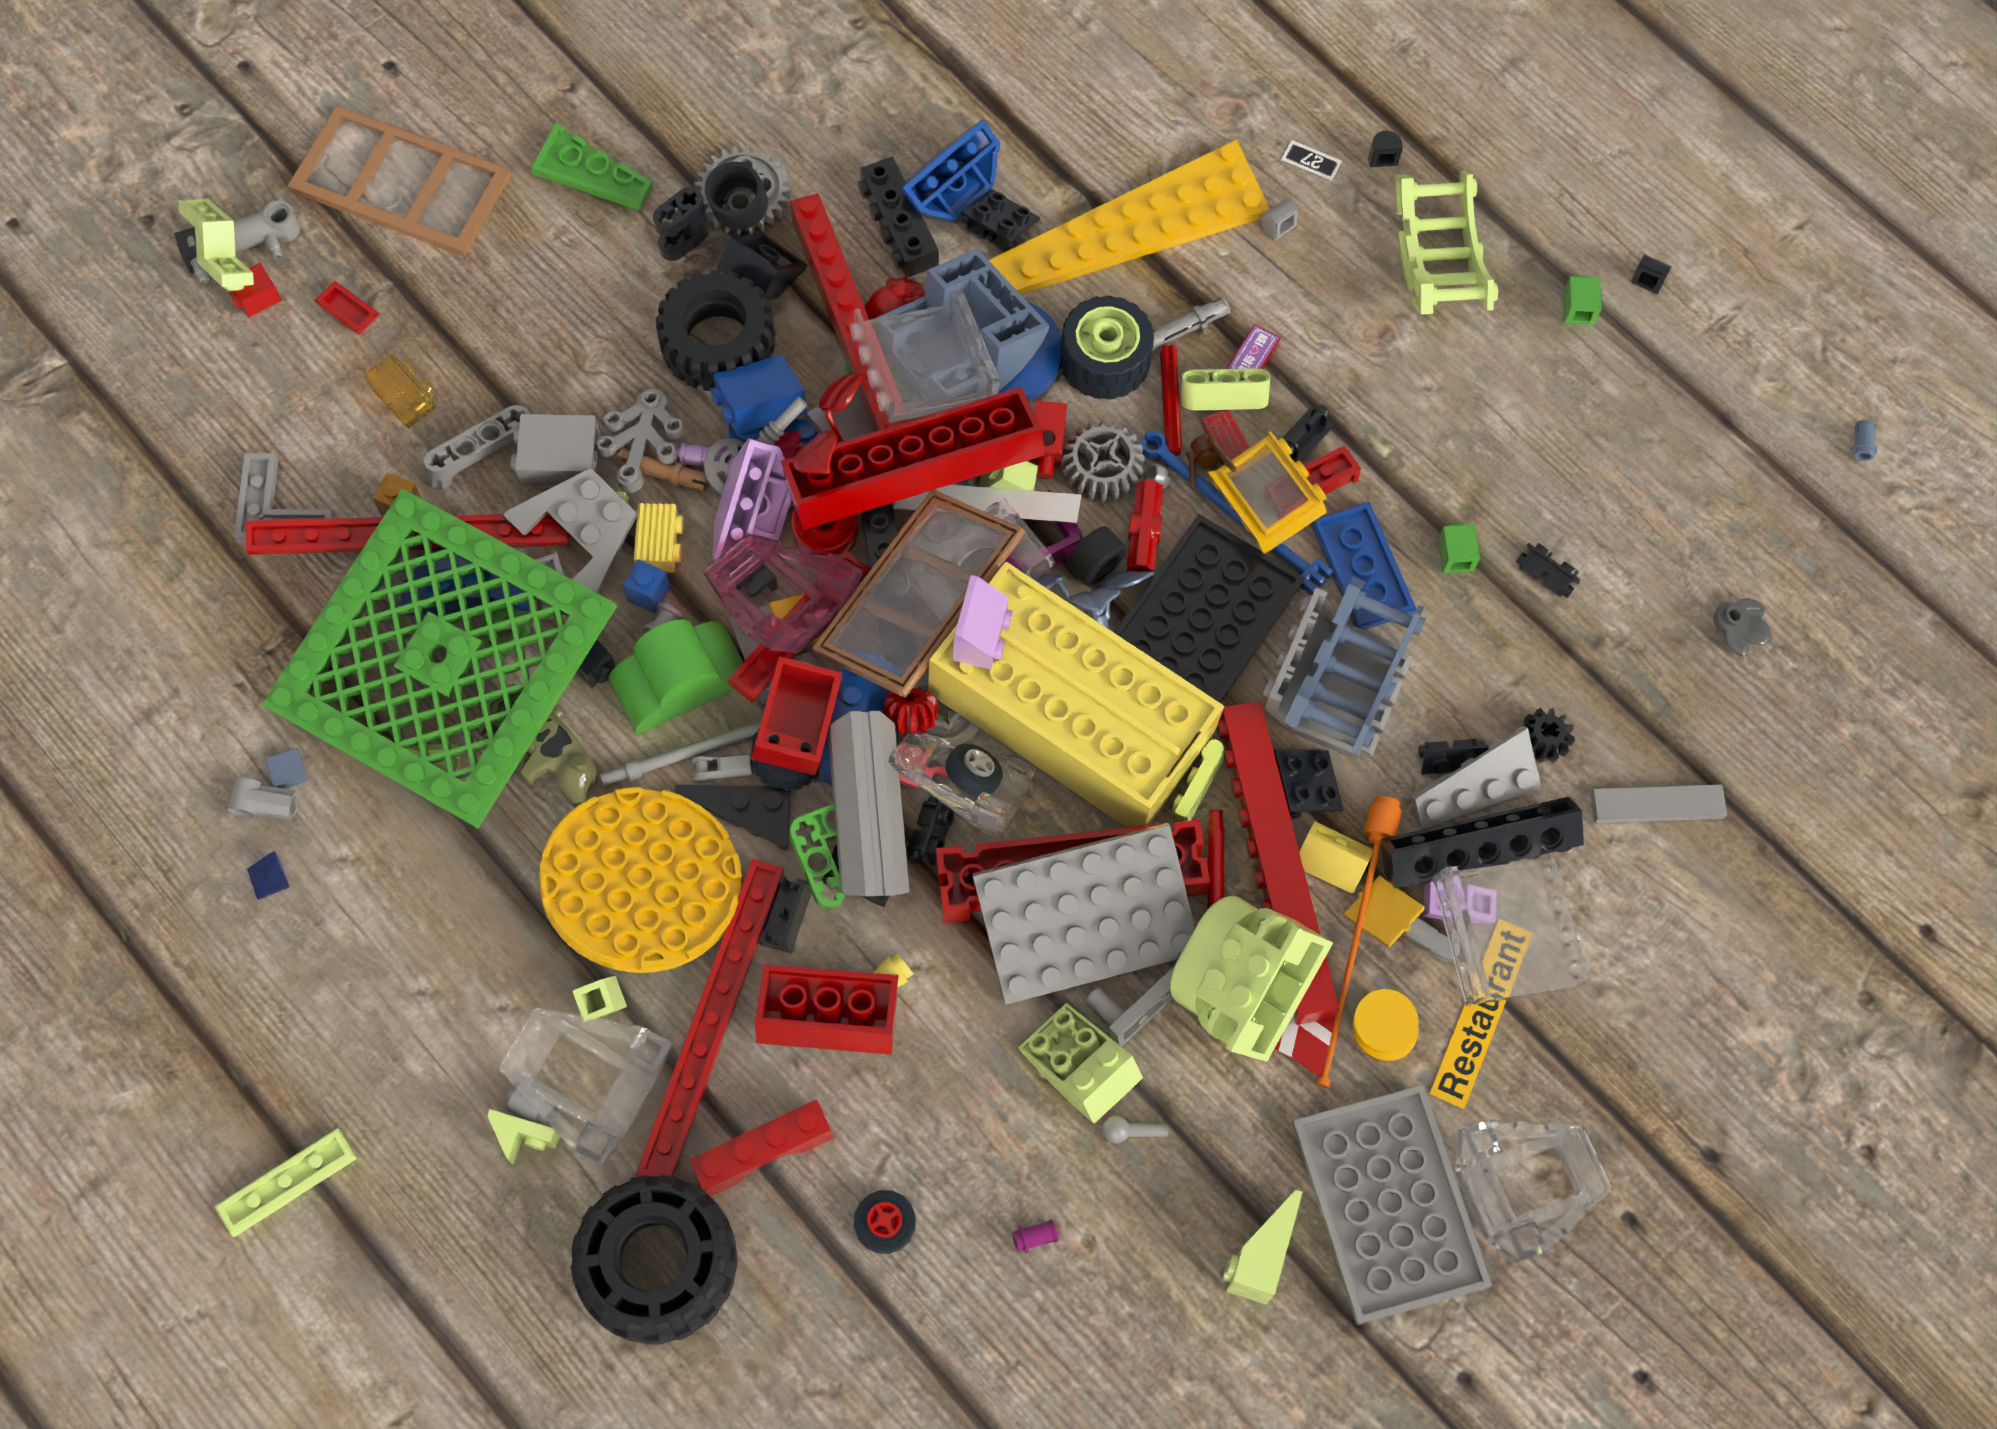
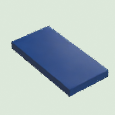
[1311,502,1416,630]

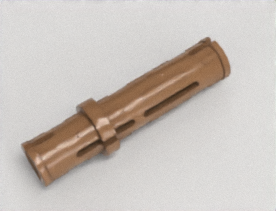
[617,448,710,493]

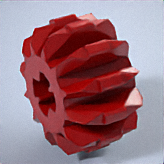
[883,687,938,735]

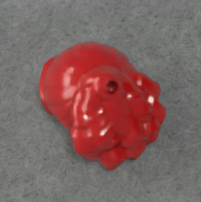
[864,276,925,333]

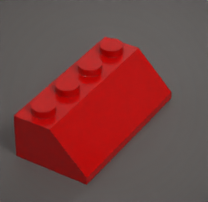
[755,964,899,1055]

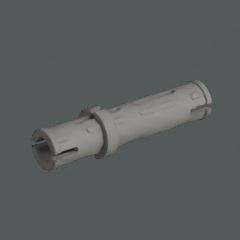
[1152,296,1230,351]

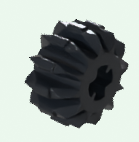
[1520,707,1575,763]

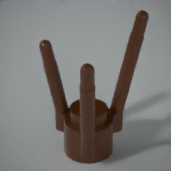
[1186,435,1237,489]

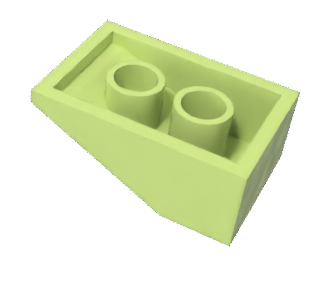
[1223,1190,1303,1305]

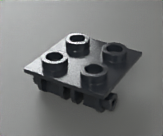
[961,189,1040,252]
[1274,750,1344,819]

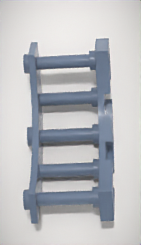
[1284,576,1426,755]

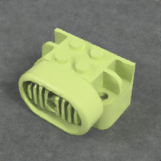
[1170,896,1333,1062]

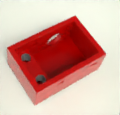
[751,656,842,776]

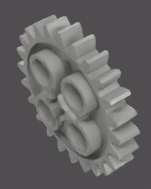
[694,146,791,235]

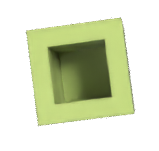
[572,975,627,1023]

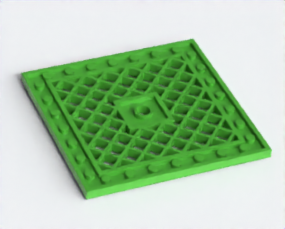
[261,488,617,829]

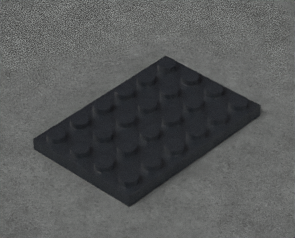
[1114,514,1305,703]

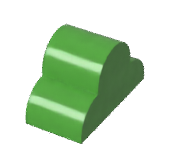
[609,619,744,736]

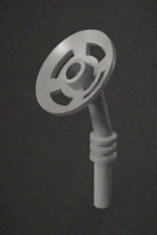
[704,397,807,495]

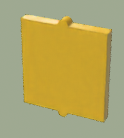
[1344,875,1425,948]

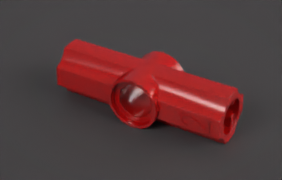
[1127,480,1163,572]

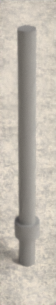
[600,720,762,786]

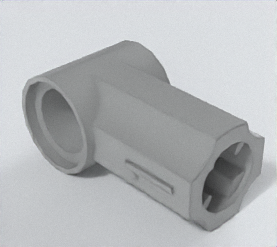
[226,777,299,820]

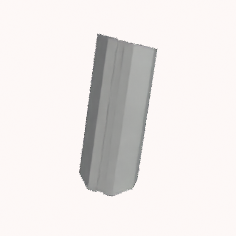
[828,711,910,897]

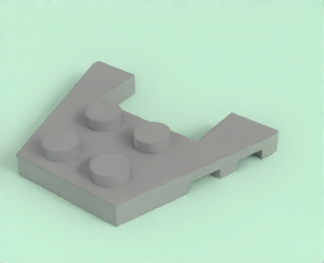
[503,468,638,593]

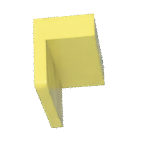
[1299,821,1373,894]

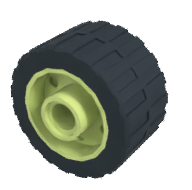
[1061,295,1154,400]

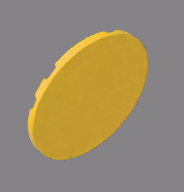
[539,787,742,973]

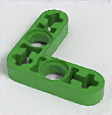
[788,803,845,910]

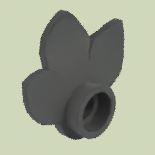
[1713,598,1772,656]

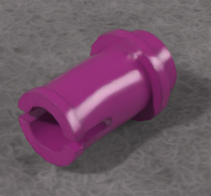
[1012,1219,1058,1254]

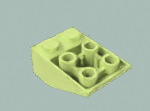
[1018,1003,1143,1124]

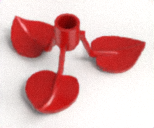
[774,372,864,474]

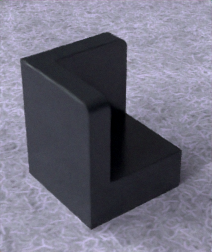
[727,551,778,597]

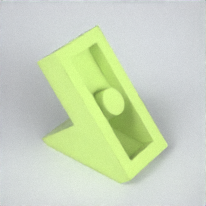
[487,1109,560,1165]

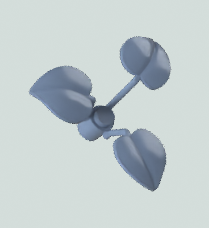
[1031,571,1154,630]

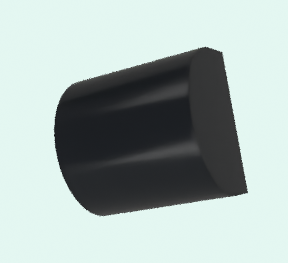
[1368,131,1403,167]
[1630,254,1672,294]

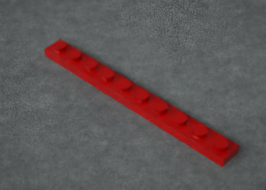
[245,513,569,555]
[636,858,784,1177]

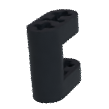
[653,187,709,261]

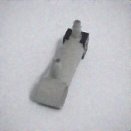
[174,200,300,284]

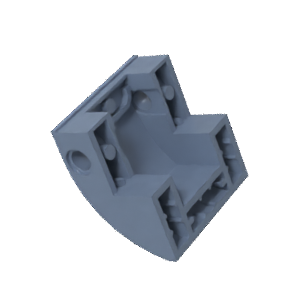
[875,248,1050,413]

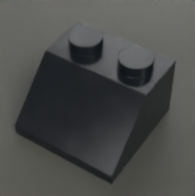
[717,232,807,300]

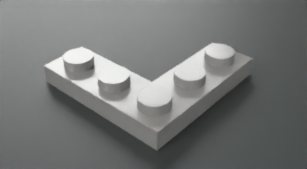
[234,453,335,543]

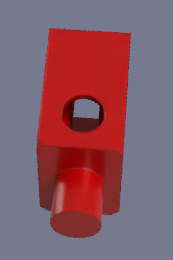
[1030,400,1067,479]

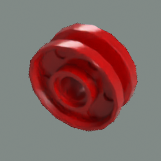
[791,509,859,562]

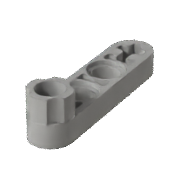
[424,405,530,489]

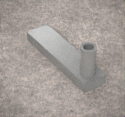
[1086,966,1175,1047]

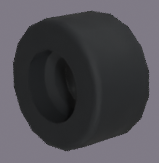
[1066,526,1127,586]

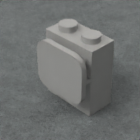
[511,414,600,490]

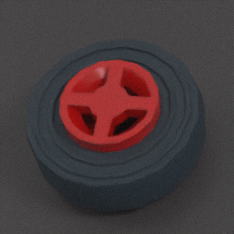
[854,1190,916,1254]

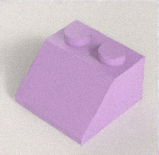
[953,575,1013,670]

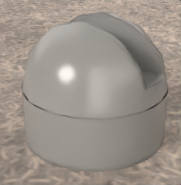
[1144,463,1170,489]

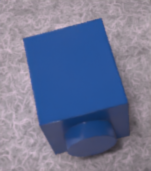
[623,559,670,613]

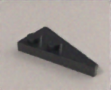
[675,785,791,850]

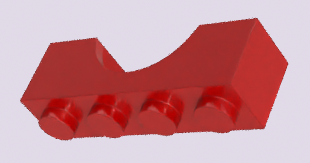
[689,1099,833,1197]

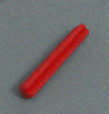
[1160,344,1182,456]

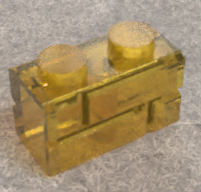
[364,354,436,428]

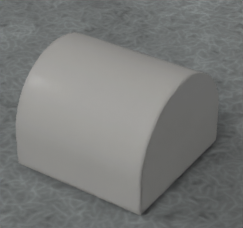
[1260,199,1298,241]

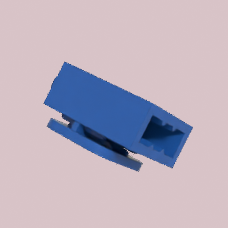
[710,354,807,440]

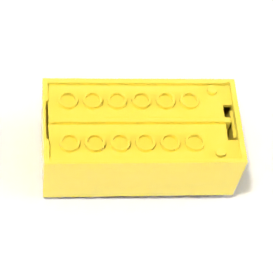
[928,562,1224,828]

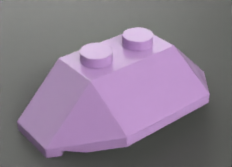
[712,438,791,565]

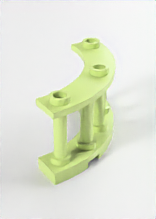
[1395,171,1498,315]

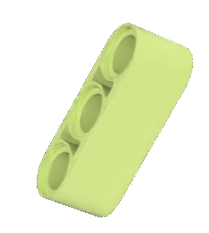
[1180,368,1271,410]

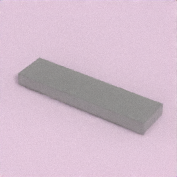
[1591,785,1727,823]

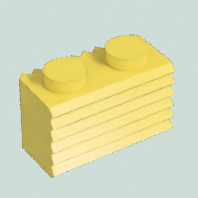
[634,503,684,573]

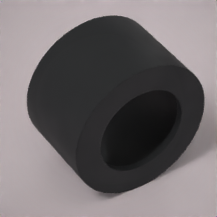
[705,162,768,230]

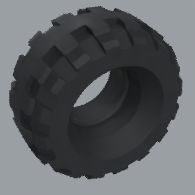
[570,1175,737,1345]

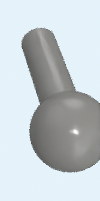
[1102,1116,1168,1144]

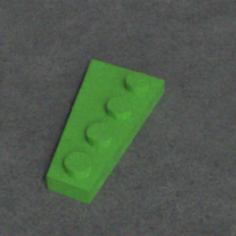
[531,122,653,211]

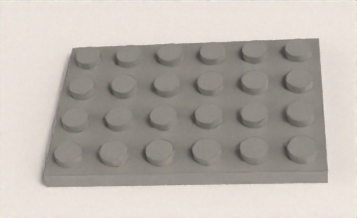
[972,823,1195,1005]
[1292,1085,1492,1326]

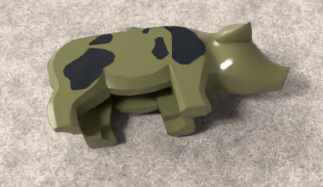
[473,684,597,807]

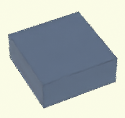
[265,748,309,789]

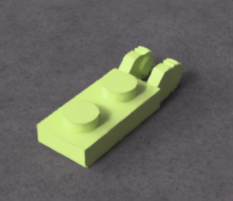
[1172,739,1224,822]

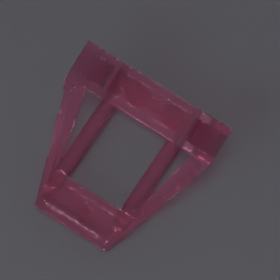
[704,533,862,653]

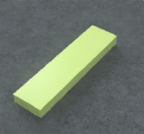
[214,1128,357,1237]

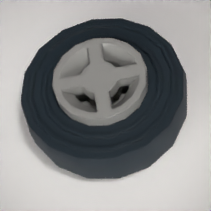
[945,744,1003,797]

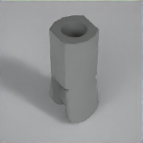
[692,753,752,782]
[1402,918,1460,963]

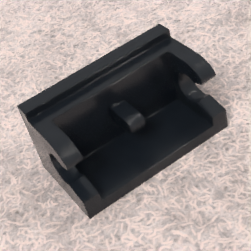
[759,875,811,954]

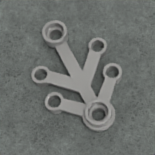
[596,389,684,493]

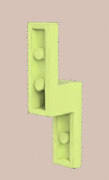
[178,199,254,290]

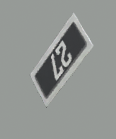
[1281,140,1342,181]

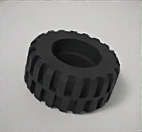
[656,270,775,391]

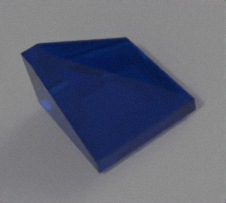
[247,852,290,900]

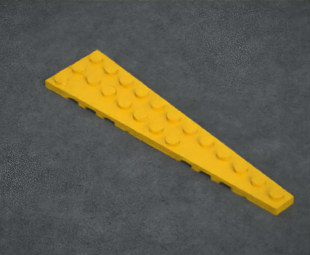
[989,139,1270,295]

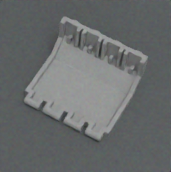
[1263,588,1412,760]

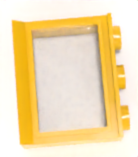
[1208,431,1327,554]

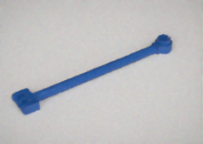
[1140,431,1333,595]

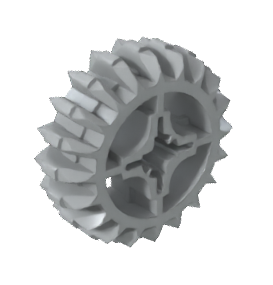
[1061,420,1145,503]

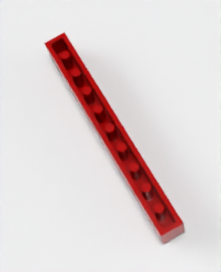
[790,193,909,432]
[1217,701,1339,1025]

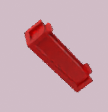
[1263,445,1361,520]

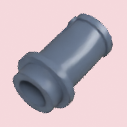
[1852,420,1878,461]

